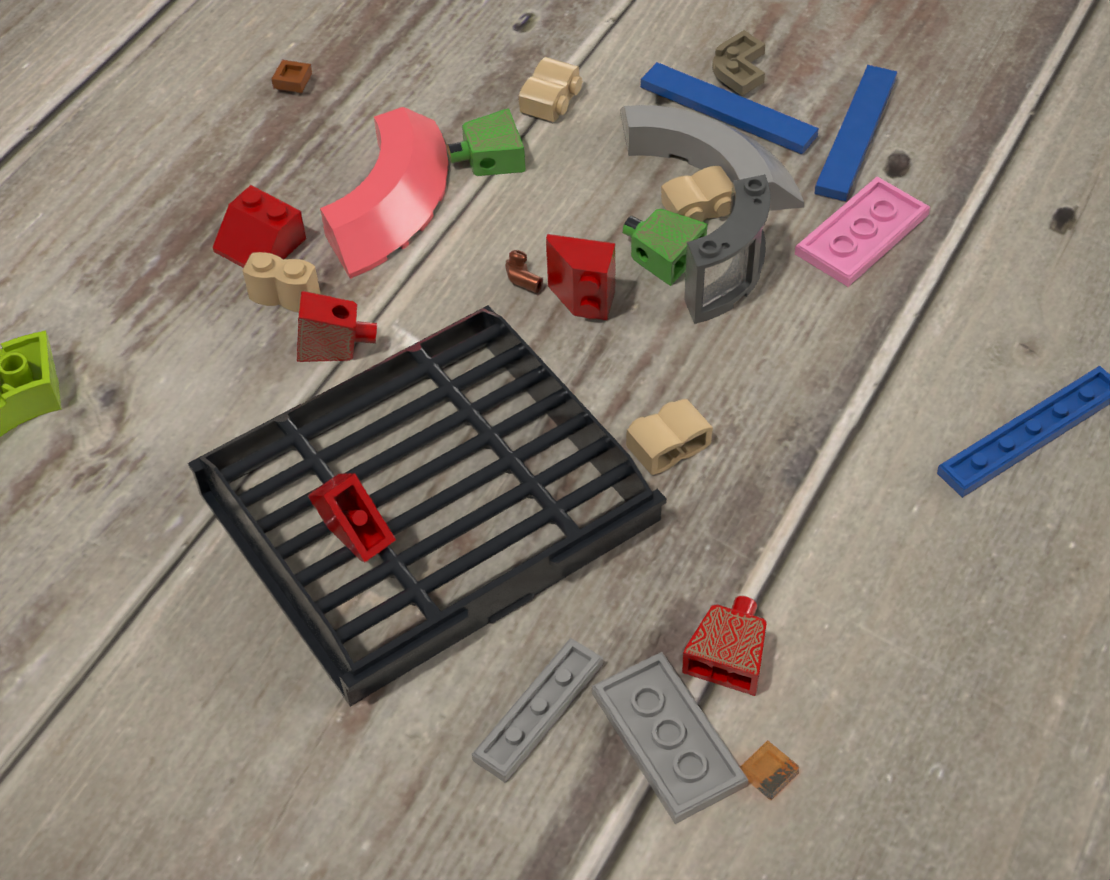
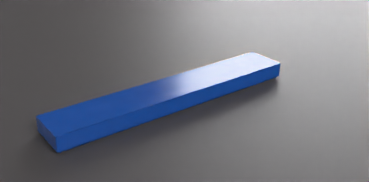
[641,62,819,155]
[814,65,898,201]
[937,365,1110,498]

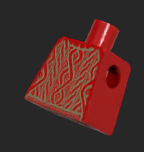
[297,291,377,362]
[682,596,767,696]

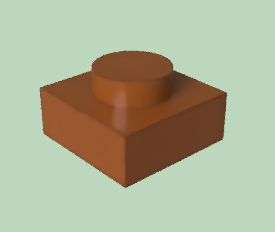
[272,59,312,93]

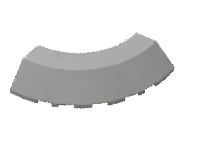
[620,105,804,211]

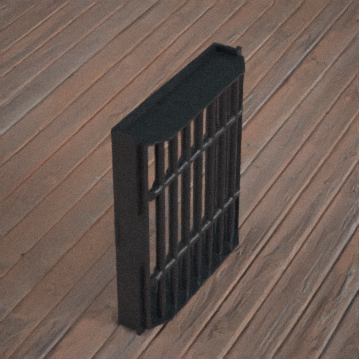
[188,305,667,707]

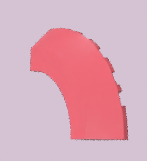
[320,107,449,279]

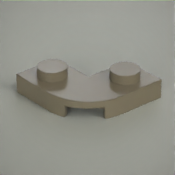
[712,30,766,96]

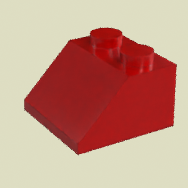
[212,185,306,268]
[546,234,616,321]

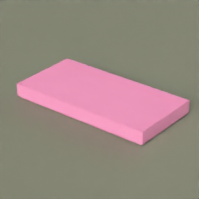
[795,177,930,287]

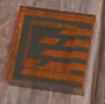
[740,740,800,800]

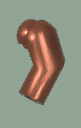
[505,250,543,293]

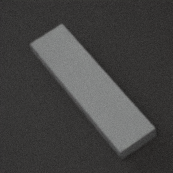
[472,638,603,783]

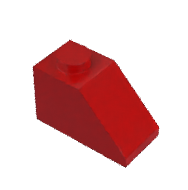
[307,473,396,562]

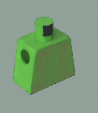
[447,108,526,176]
[622,209,708,286]

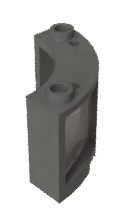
[684,174,771,324]

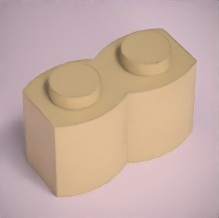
[519,57,582,122]
[661,166,732,222]
[242,252,321,312]
[626,399,713,475]

